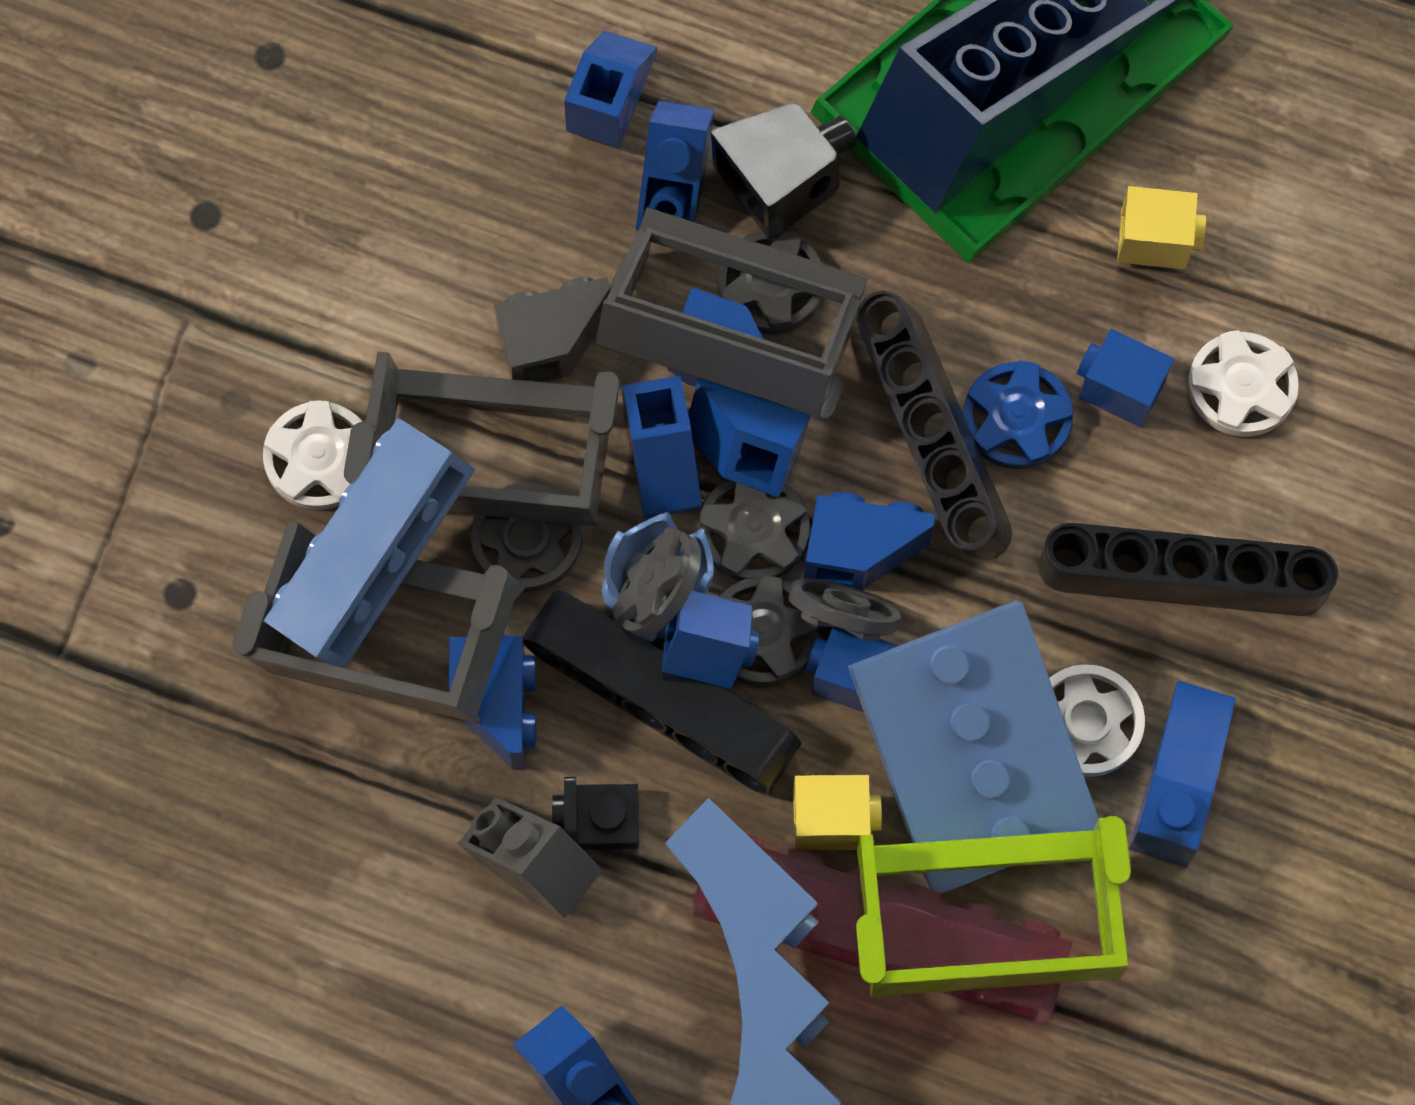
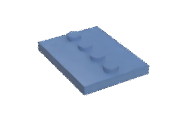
[847,600,1098,897]

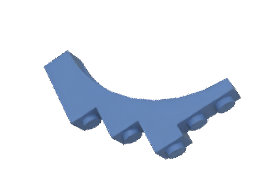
[665,798,842,1105]

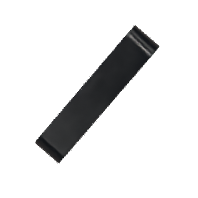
[856,291,1012,560]
[1038,523,1338,616]
[522,590,802,795]

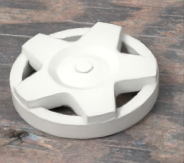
[1188,330,1299,437]
[263,400,362,510]
[1049,664,1145,777]

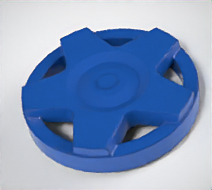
[963,360,1073,469]

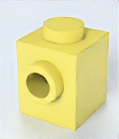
[1117,186,1206,270]
[793,775,882,851]

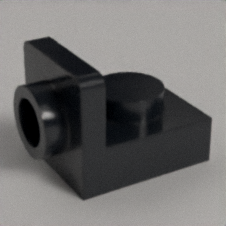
[552,777,639,850]

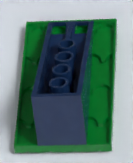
[810,0,1234,264]

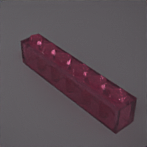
[692,833,1073,1025]

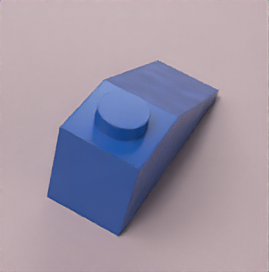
[1128,680,1236,868]

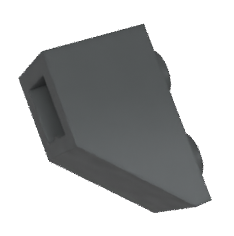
[494,277,611,382]
[458,797,603,918]

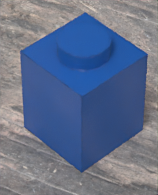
[1076,328,1174,428]
[662,591,759,689]
[806,627,900,712]

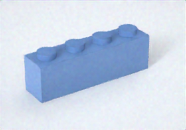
[264,418,476,668]

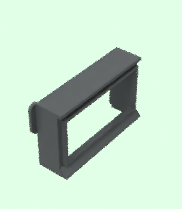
[596,207,867,422]
[344,352,620,527]
[232,520,526,723]

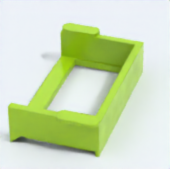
[856,816,1131,997]

